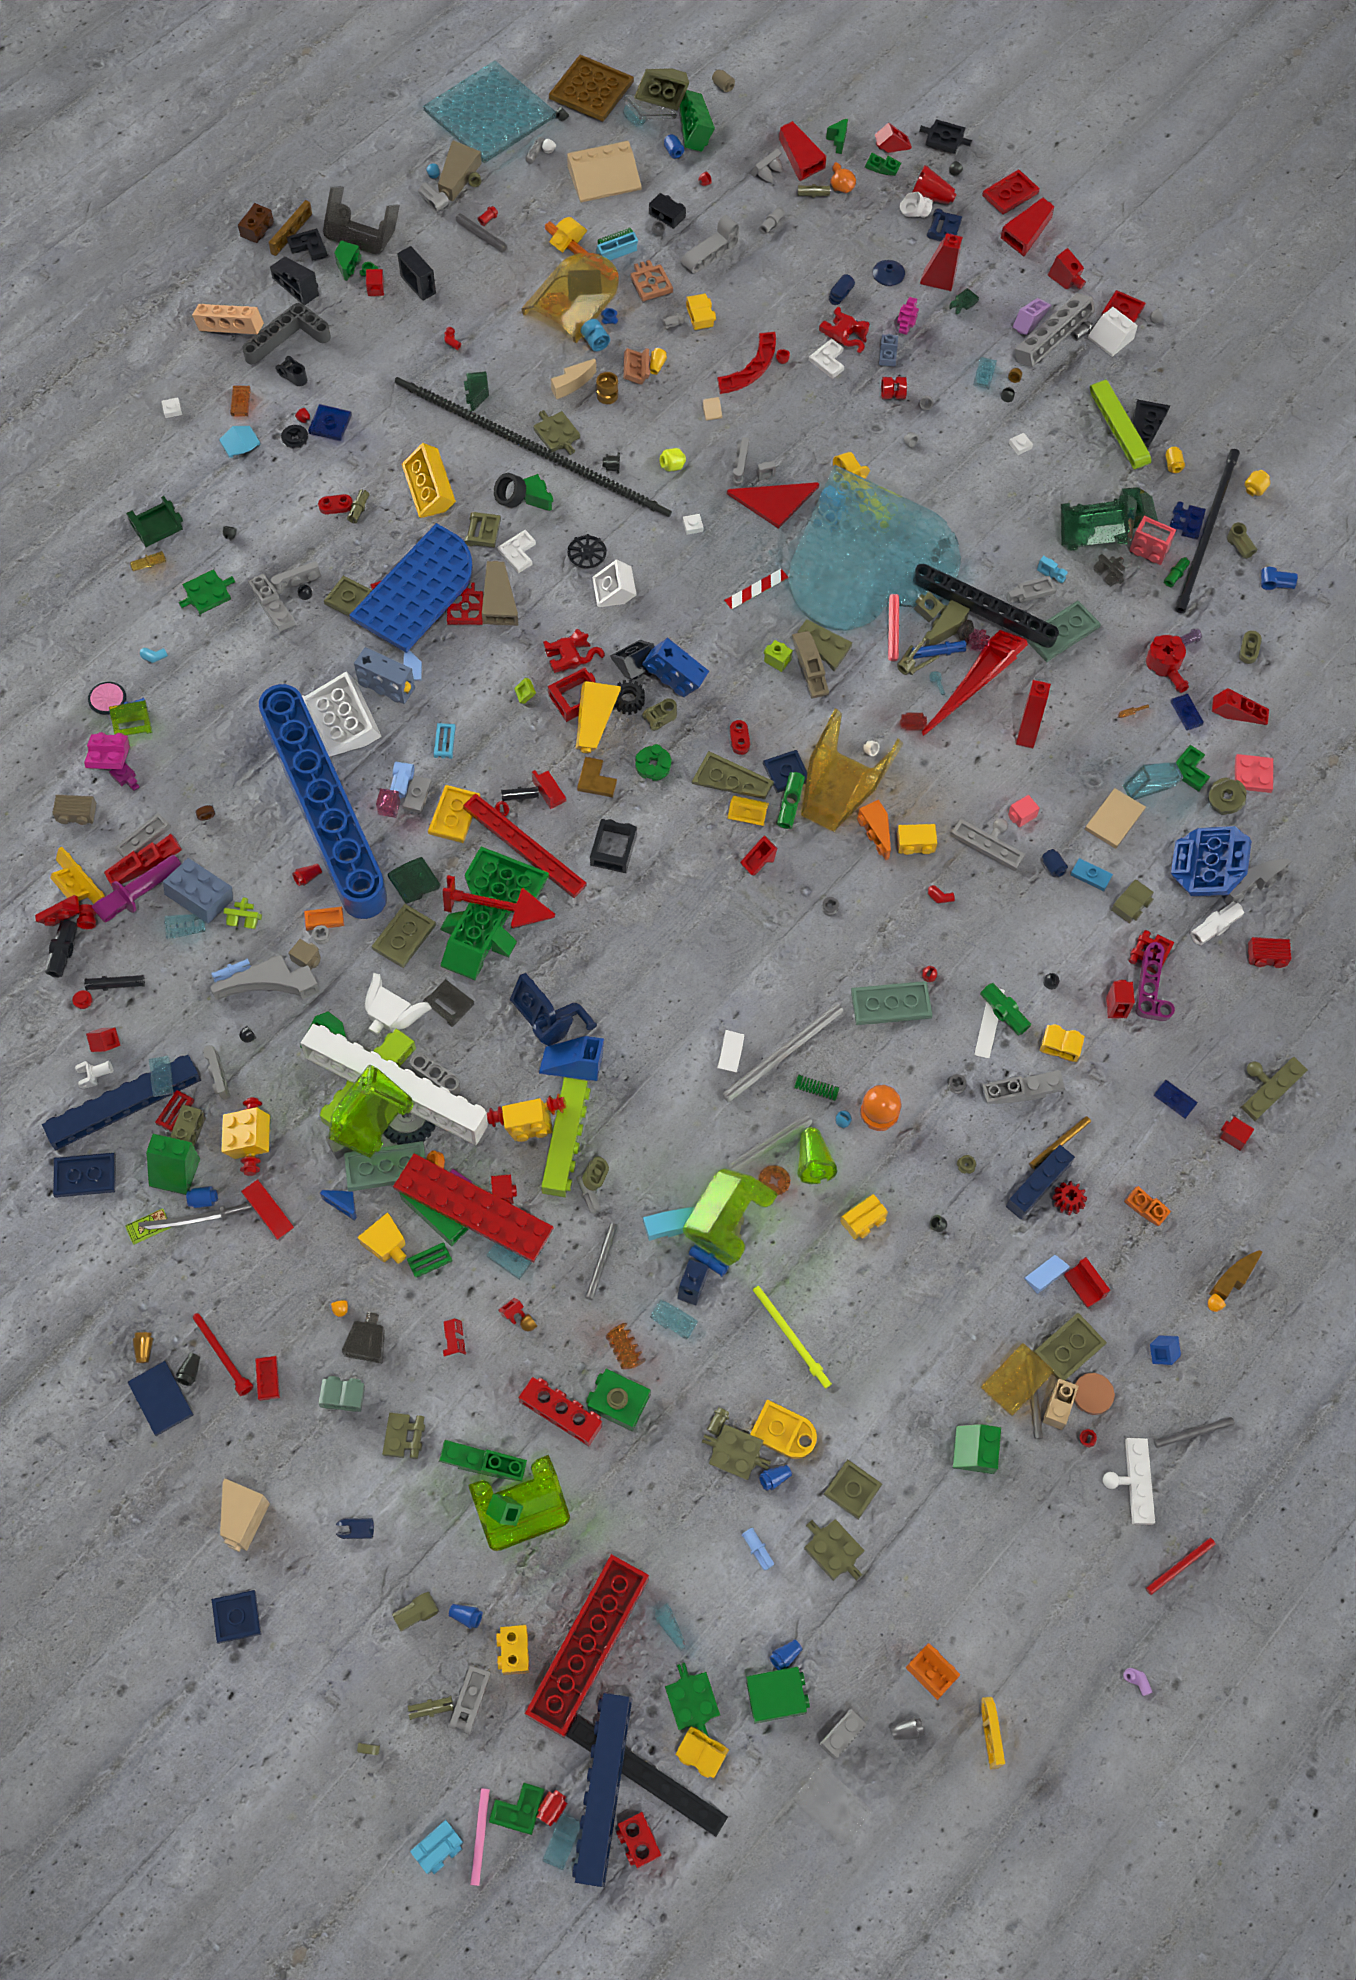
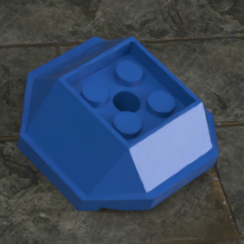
[1171,826,1252,896]

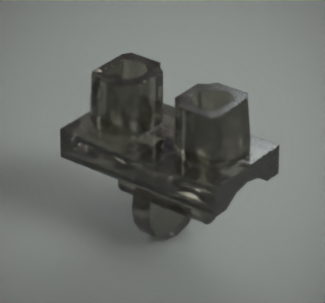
[1093,554,1125,587]

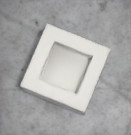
[162,398,182,418]
[1009,433,1033,455]
[683,514,703,535]

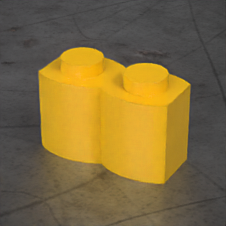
[686,293,716,330]
[1039,1024,1085,1062]
[675,1727,729,1778]

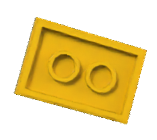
[428,785,481,843]

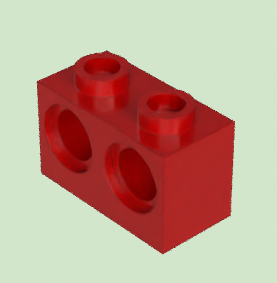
[616,1812,662,1869]

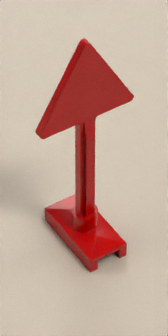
[443,875,555,928]

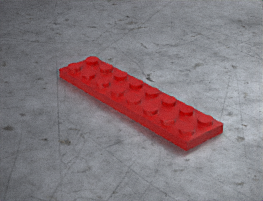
[393,1153,554,1263]

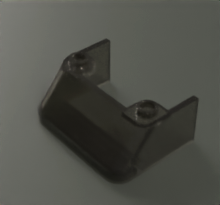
[323,186,400,254]

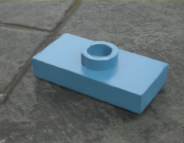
[1071,858,1113,891]

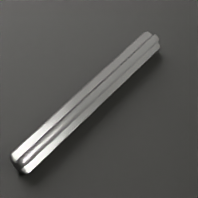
[728,1114,812,1173]

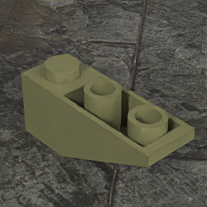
[925,600,970,646]

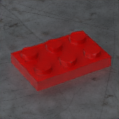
[982,169,1040,215]

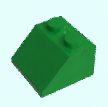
[953,1424,1001,1474]

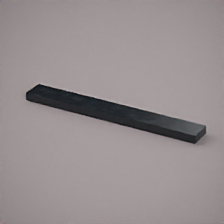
[566,1716,728,1837]

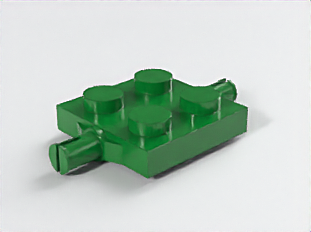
[178,569,235,614]
[665,1663,721,1737]

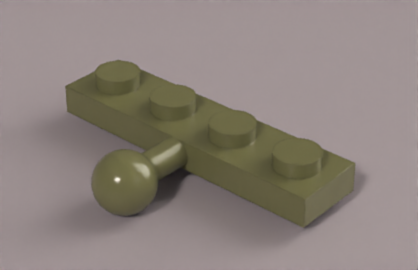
[1241,1057,1308,1121]

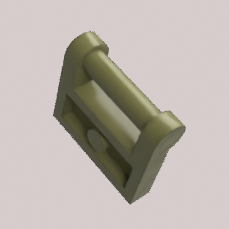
[464,512,501,548]

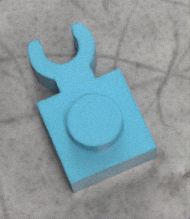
[1037,555,1068,583]

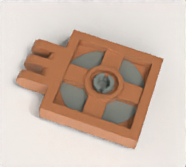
[631,260,673,301]

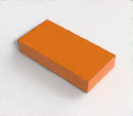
[304,906,344,931]

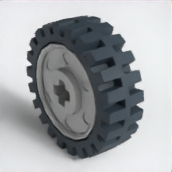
[378,1098,435,1145]

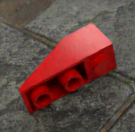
[1212,688,1269,725]

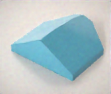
[219,426,260,458]

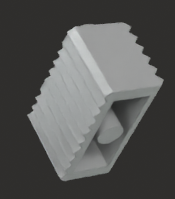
[819,1709,866,1759]

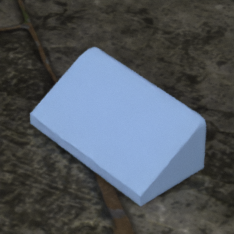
[1024,1255,1070,1294]

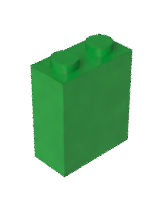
[586,1369,651,1432]
[746,1667,810,1724]

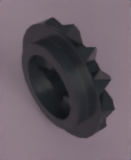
[281,425,309,449]

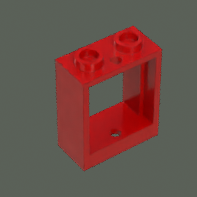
[548,668,596,722]

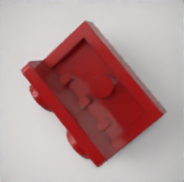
[35,895,80,926]

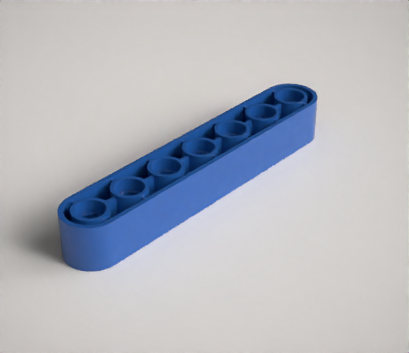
[259,684,387,919]

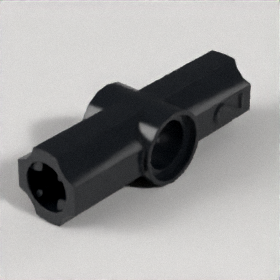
[45,919,77,978]

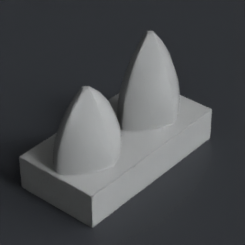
[750,149,782,183]

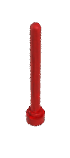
[193,1313,254,1396]

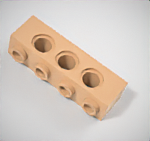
[192,304,264,334]

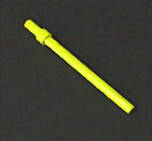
[753,1286,832,1389]

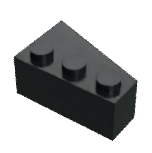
[270,257,319,305]

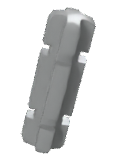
[525,137,545,164]

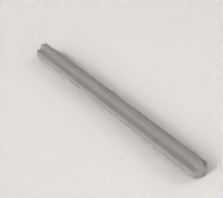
[723,1003,843,1102]

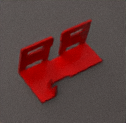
[443,1318,466,1357]

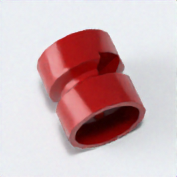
[881,377,907,399]

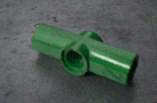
[776,772,805,829]
[980,983,1031,1036]

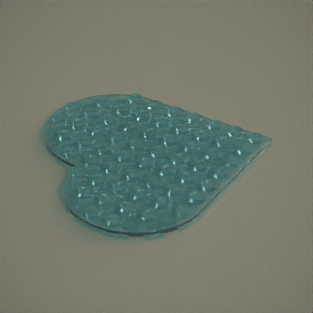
[788,465,961,631]

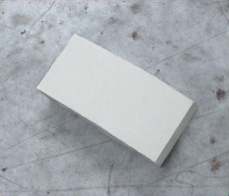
[717,1030,744,1072]

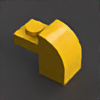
[549,217,587,253]

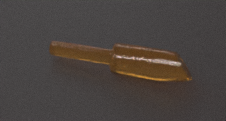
[1117,704,1149,718]

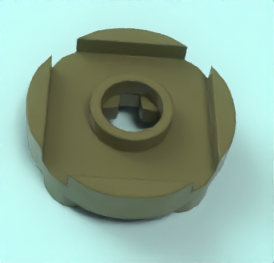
[1209,777,1247,815]

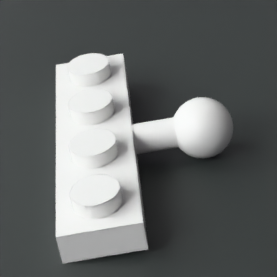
[1103,1438,1155,1525]

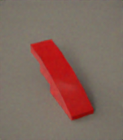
[104,834,182,886]

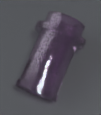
[1180,629,1202,647]

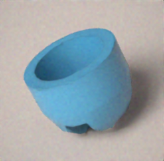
[426,164,440,178]
[836,1110,852,1128]

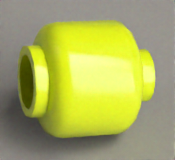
[659,448,686,472]

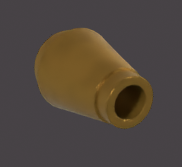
[132,1332,154,1363]

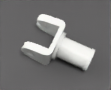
[75,1061,114,1089]

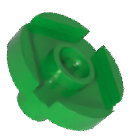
[635,744,672,781]

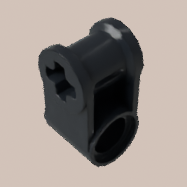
[275,356,308,386]

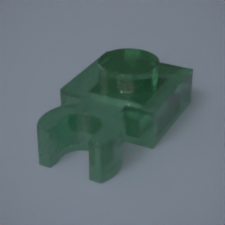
[949,288,979,314]

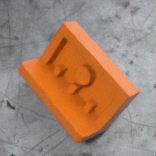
[905,1643,960,1700]

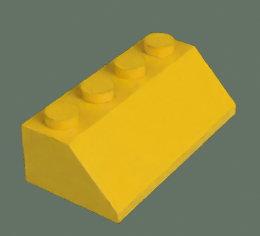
[402,443,456,518]

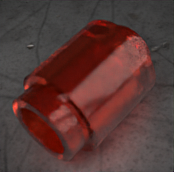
[900,712,927,731]

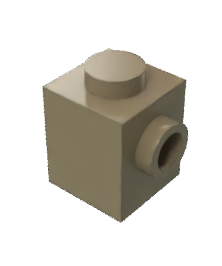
[288,939,321,970]

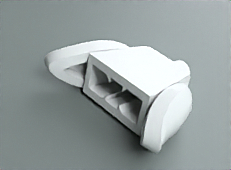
[365,973,432,1036]

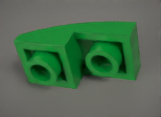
[865,153,901,176]

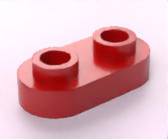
[318,494,353,515]
[730,720,750,755]

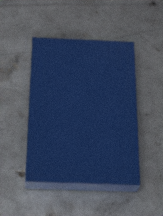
[53,1153,116,1198]
[128,1361,194,1436]

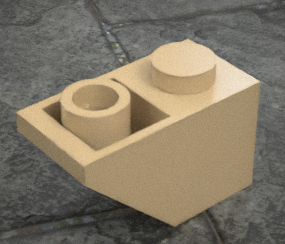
[1042,1379,1079,1430]

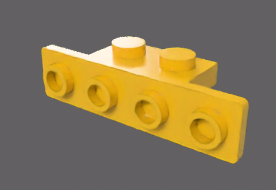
[50,847,105,904]

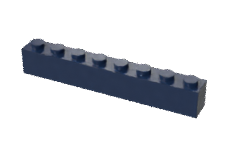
[42,1054,201,1151]
[572,1693,633,1887]

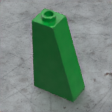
[399,1192,469,1247]

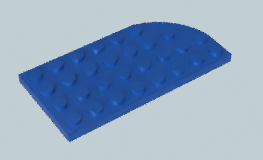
[349,523,473,653]

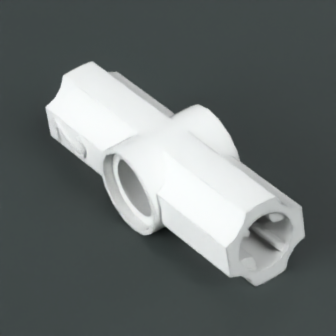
[1190,901,1244,945]

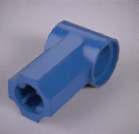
[1261,567,1298,590]

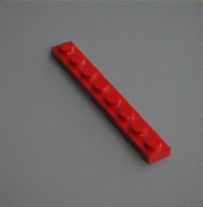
[463,793,587,898]

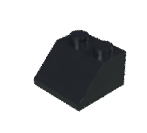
[610,640,655,680]

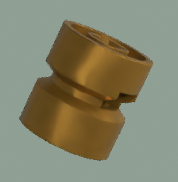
[596,372,618,405]

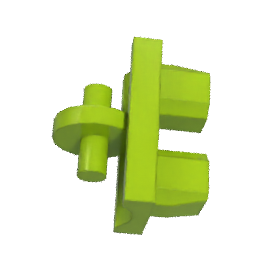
[224,897,262,929]

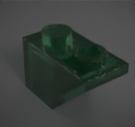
[464,371,489,411]

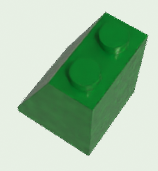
[146,1134,200,1195]

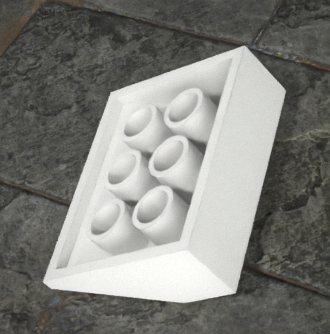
[303,671,382,757]

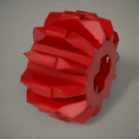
[1052,1181,1087,1216]

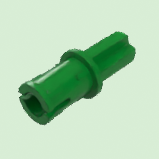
[1164,557,1190,587]

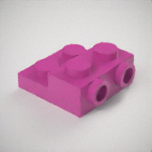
[84,732,130,769]

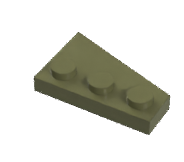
[798,619,852,672]

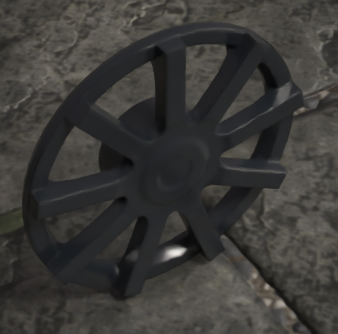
[567,534,607,568]

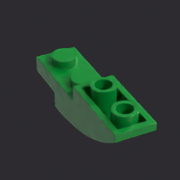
[438,1440,527,1482]

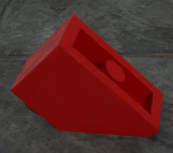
[875,123,912,153]

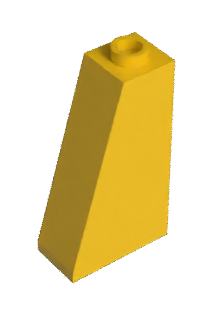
[575,681,621,753]

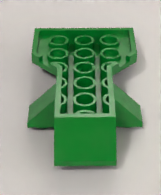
[440,846,549,980]

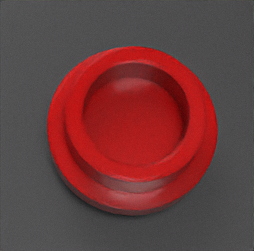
[72,990,92,1009]

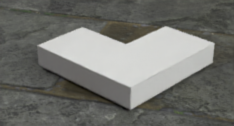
[808,338,844,379]
[497,530,536,574]

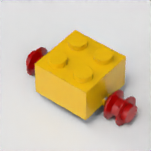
[487,1094,566,1142]
[221,1097,270,1176]

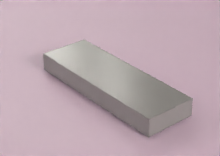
[115,813,171,858]

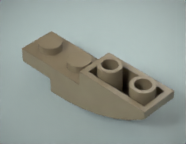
[792,631,829,699]

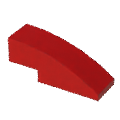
[241,1179,294,1240]

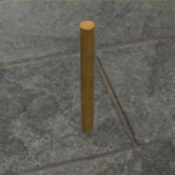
[1029,1116,1091,1169]

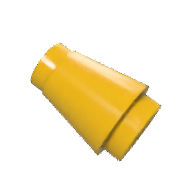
[649,348,667,375]

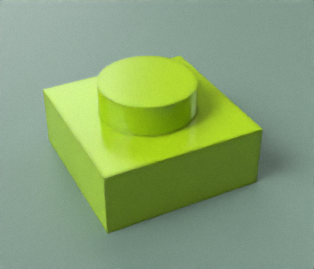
[514,678,536,704]

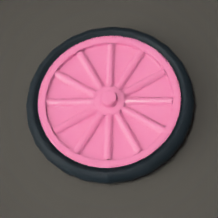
[88,682,126,715]

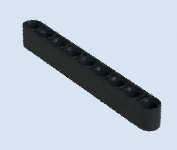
[913,563,1059,648]

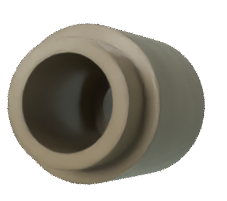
[712,69,735,92]

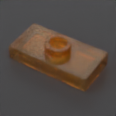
[230,386,251,416]

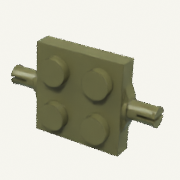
[533,410,580,455]
[702,1424,771,1480]
[804,1519,865,1581]

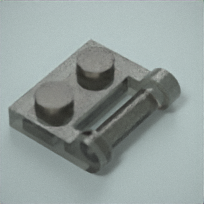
[423,979,474,1027]

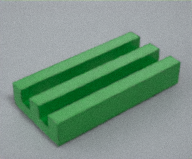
[407,1242,453,1279]

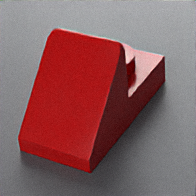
[740,835,778,876]

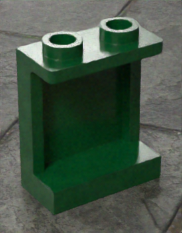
[126,496,183,547]

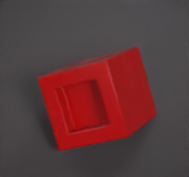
[86,1027,121,1052]

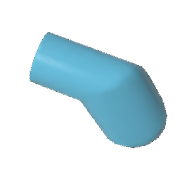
[140,648,168,663]

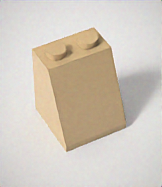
[220,1479,270,1552]

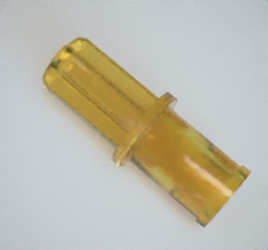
[130,551,166,571]

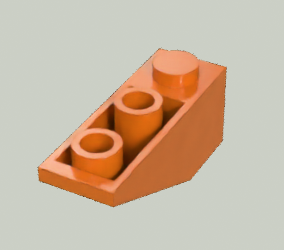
[857,799,891,860]

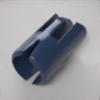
[829,274,855,305]

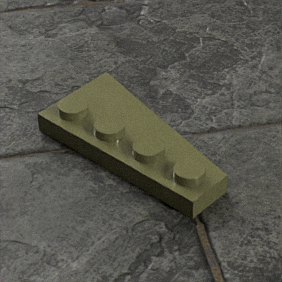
[692,751,774,799]

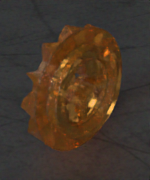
[758,1165,790,1197]

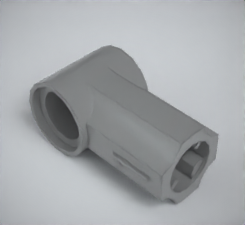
[418,182,449,213]

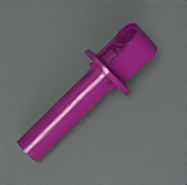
[92,855,181,923]

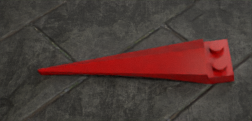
[922,630,1028,736]

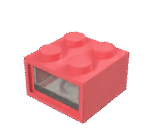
[1129,516,1176,565]

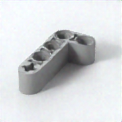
[681,215,739,274]

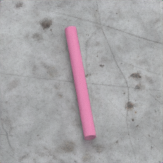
[470,1789,490,1886]

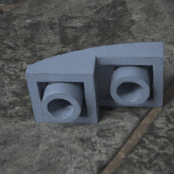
[879,334,898,367]

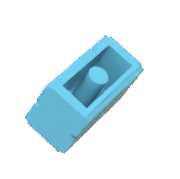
[410,1820,464,1874]

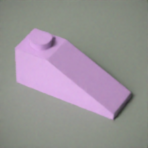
[1013,298,1051,335]

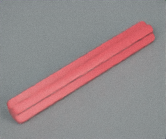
[888,594,899,662]

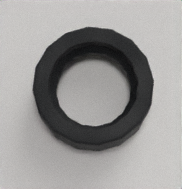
[494,472,526,508]

